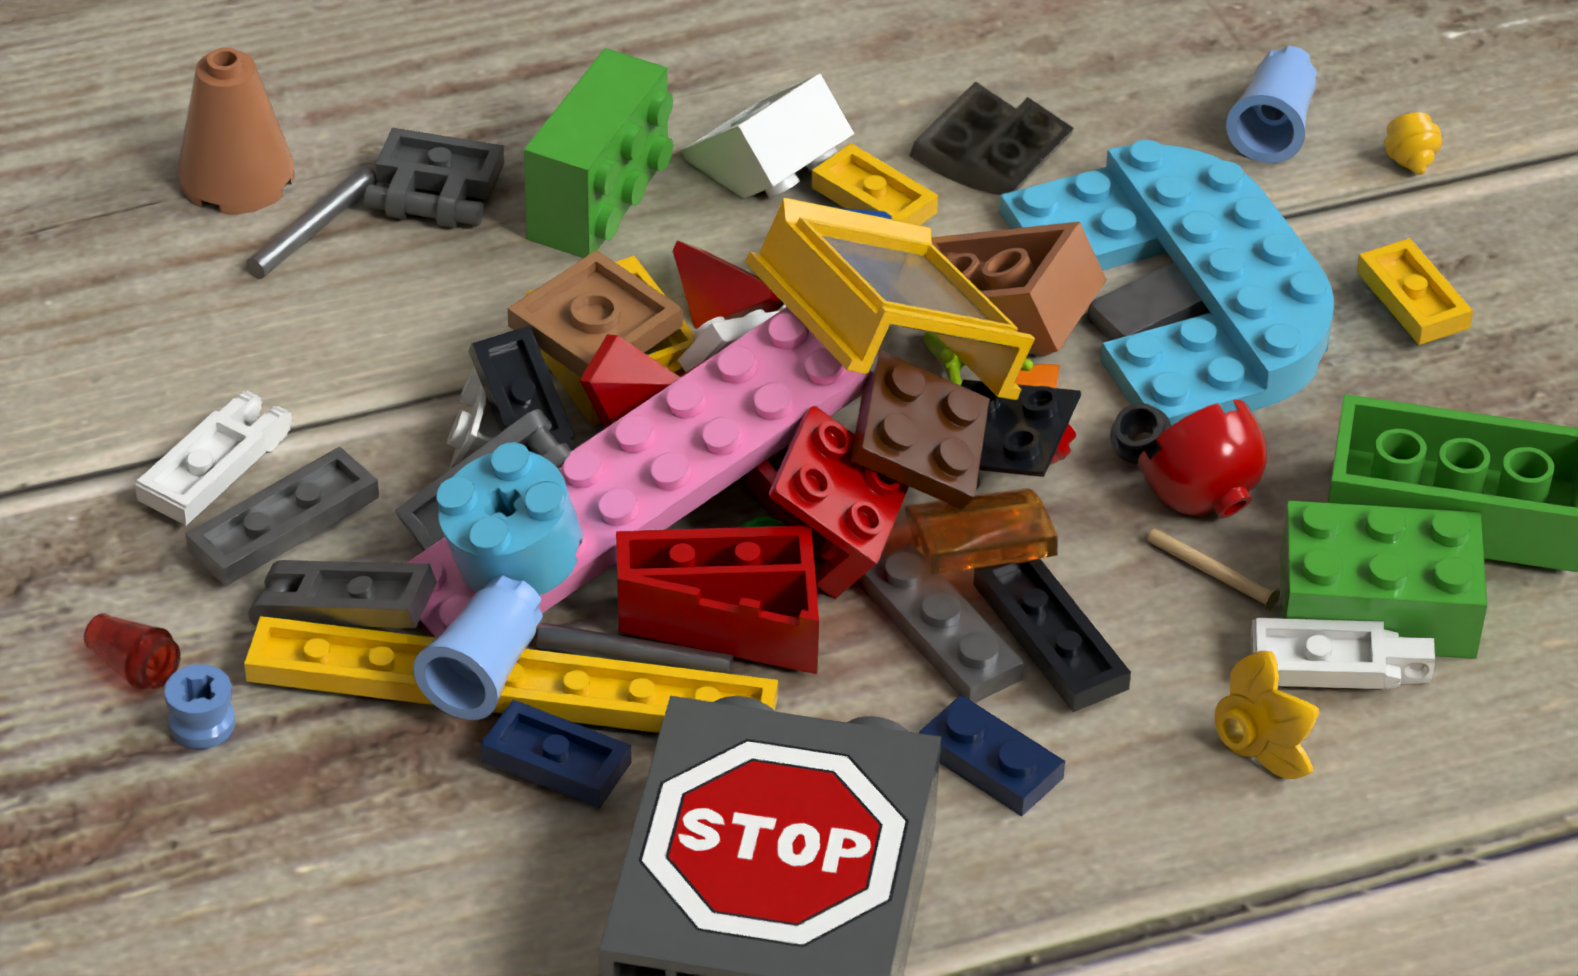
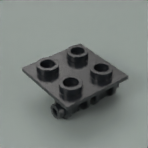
[961,379,1081,490]

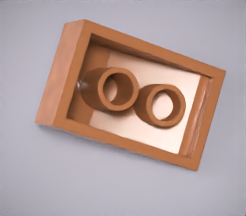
[893,221,1107,356]

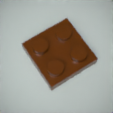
[850,349,989,510]

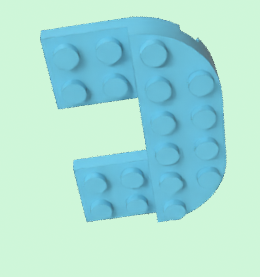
[999,140,1334,435]

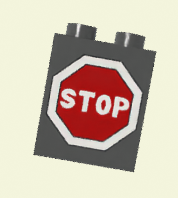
[599,696,941,976]

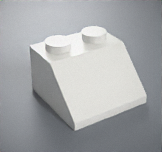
[680,73,854,199]

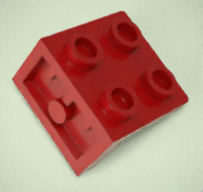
[769,406,909,599]

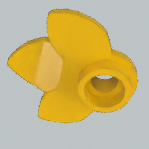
[1214,651,1319,779]

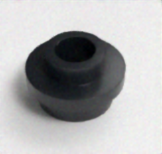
[1110,403,1171,464]

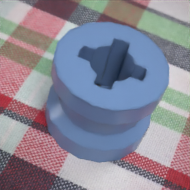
[164,664,236,749]

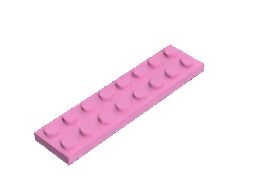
[407,307,870,638]

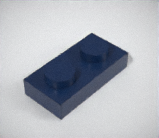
[919,695,1065,816]
[481,700,632,808]

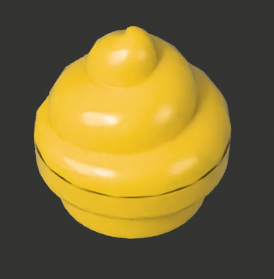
[1384,112,1443,175]

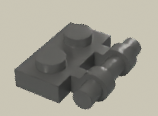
[364,127,504,228]

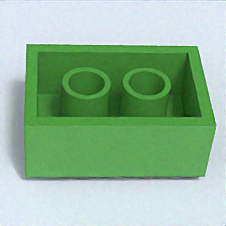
[524,48,673,258]
[1280,500,1487,659]

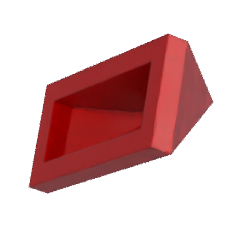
[672,240,785,329]
[579,334,681,428]

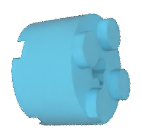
[436,442,583,596]

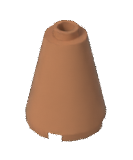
[177,47,295,215]

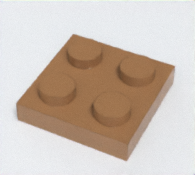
[507,250,683,377]

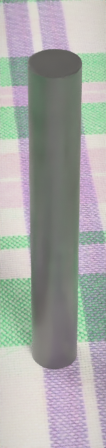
[246,165,377,279]
[537,622,733,674]

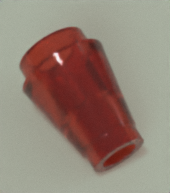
[84,613,181,689]

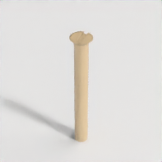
[1147,528,1280,611]

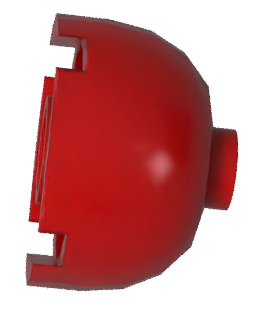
[1138,399,1267,518]

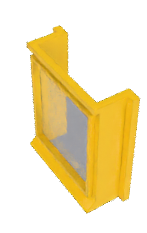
[745,198,1035,400]

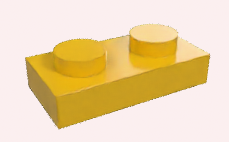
[812,143,938,225]
[1356,238,1473,345]

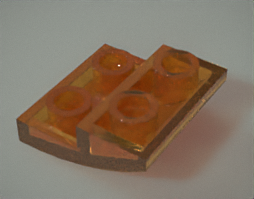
[905,488,1058,574]

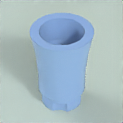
[1226,45,1317,163]
[413,575,543,720]

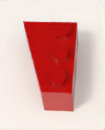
[616,525,819,674]

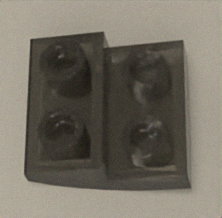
[909,81,1074,195]

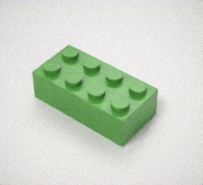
[1328,394,1578,572]

